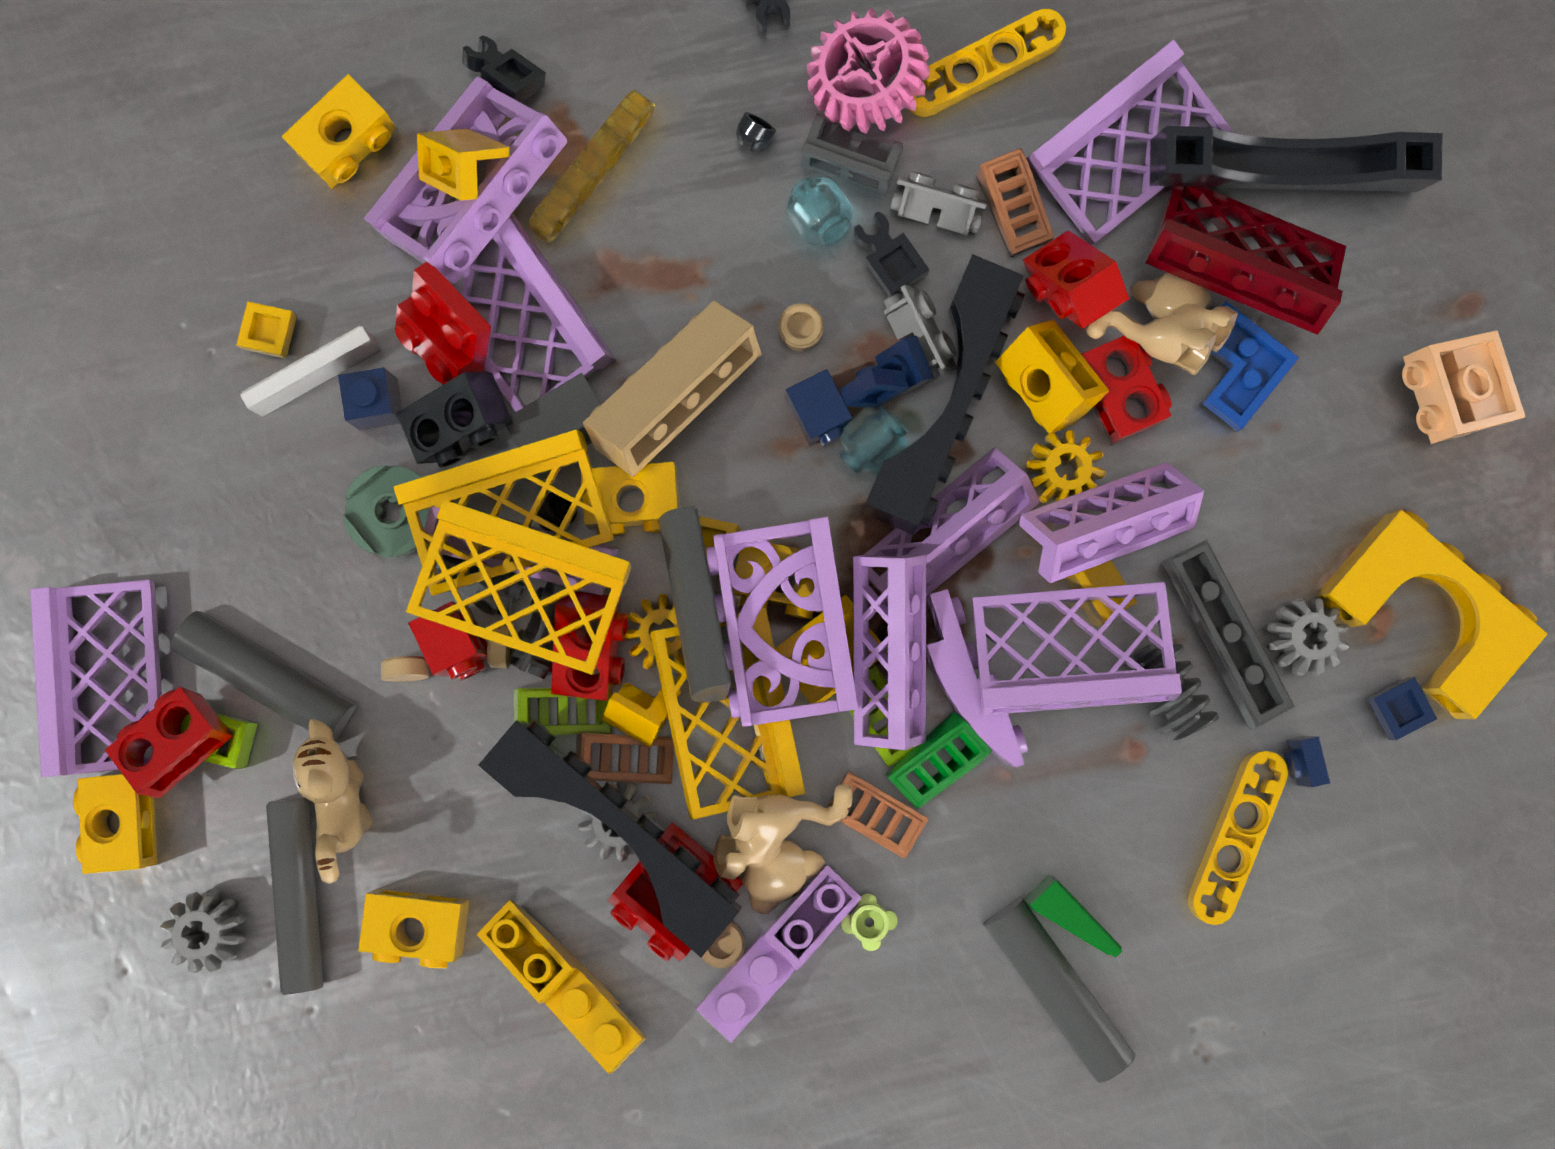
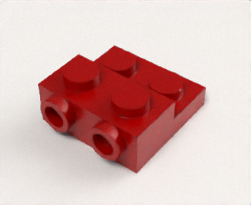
[395,262,491,385]
[607,822,743,962]

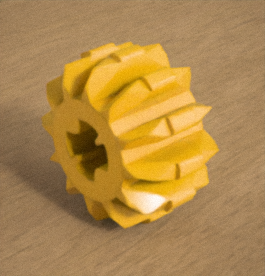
[1025,430,1106,503]
[625,594,685,670]

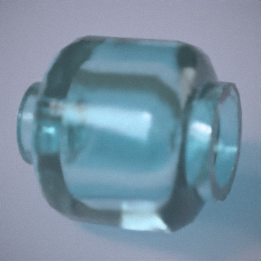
[786,176,853,246]
[839,405,908,475]

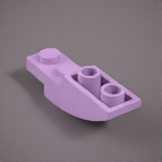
[926,589,1028,767]
[695,865,862,1043]

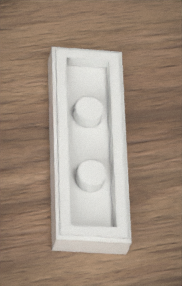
[240,326,381,417]

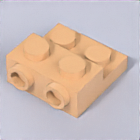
[1402,330,1526,444]

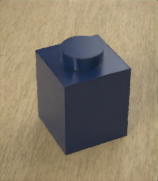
[338,367,402,430]
[785,369,852,447]

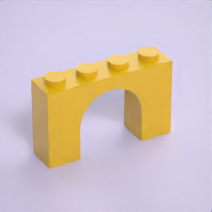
[1314,509,1548,719]

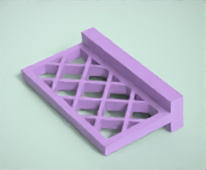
[1026,39,1233,245]
[461,213,617,412]
[30,579,162,777]
[972,582,1182,715]

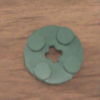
[343,465,429,559]

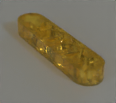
[528,90,655,243]

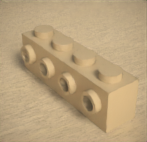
[583,300,762,477]

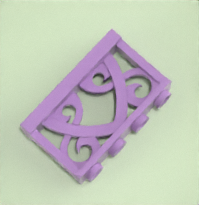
[363,76,567,284]
[707,517,858,727]

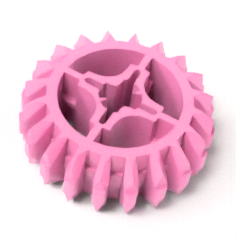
[806,7,930,134]

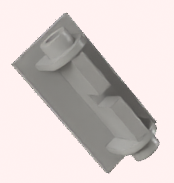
[890,171,987,236]
[884,285,957,383]

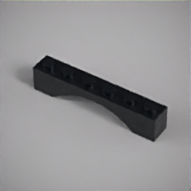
[1150,126,1443,192]
[862,254,1025,535]
[478,719,742,958]

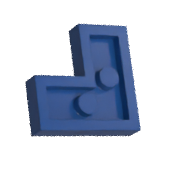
[1202,301,1299,432]

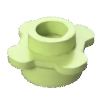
[841,893,898,951]

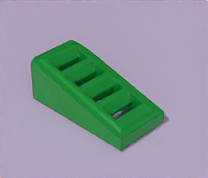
[885,711,992,809]
[1024,875,1122,958]

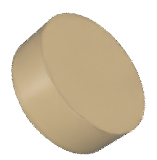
[778,303,824,352]
[487,621,514,669]
[381,656,429,682]
[702,921,745,968]

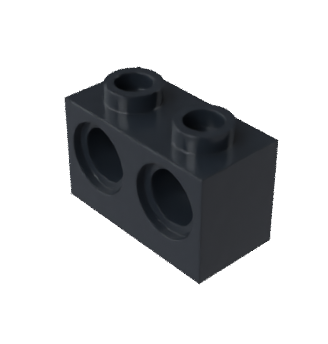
[396,372,513,468]

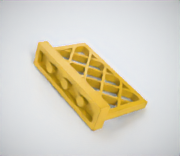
[393,430,614,596]
[406,499,632,675]
[650,608,806,820]

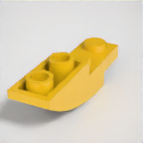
[476,900,647,1074]

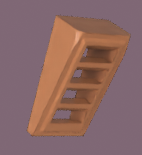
[976,148,1054,257]
[576,733,674,784]
[827,771,928,859]

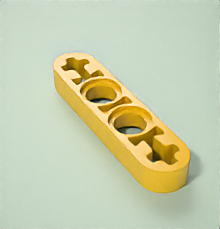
[910,9,1066,117]
[1187,750,1288,925]

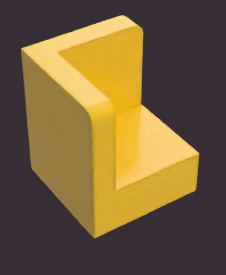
[602,683,681,748]

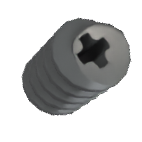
[1124,634,1219,740]

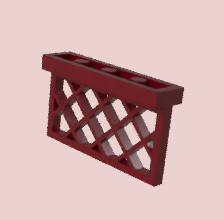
[1145,186,1346,335]

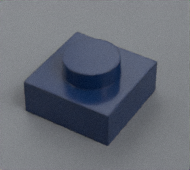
[875,335,934,398]
[840,365,909,409]
[1367,677,1437,740]
[1284,736,1330,787]

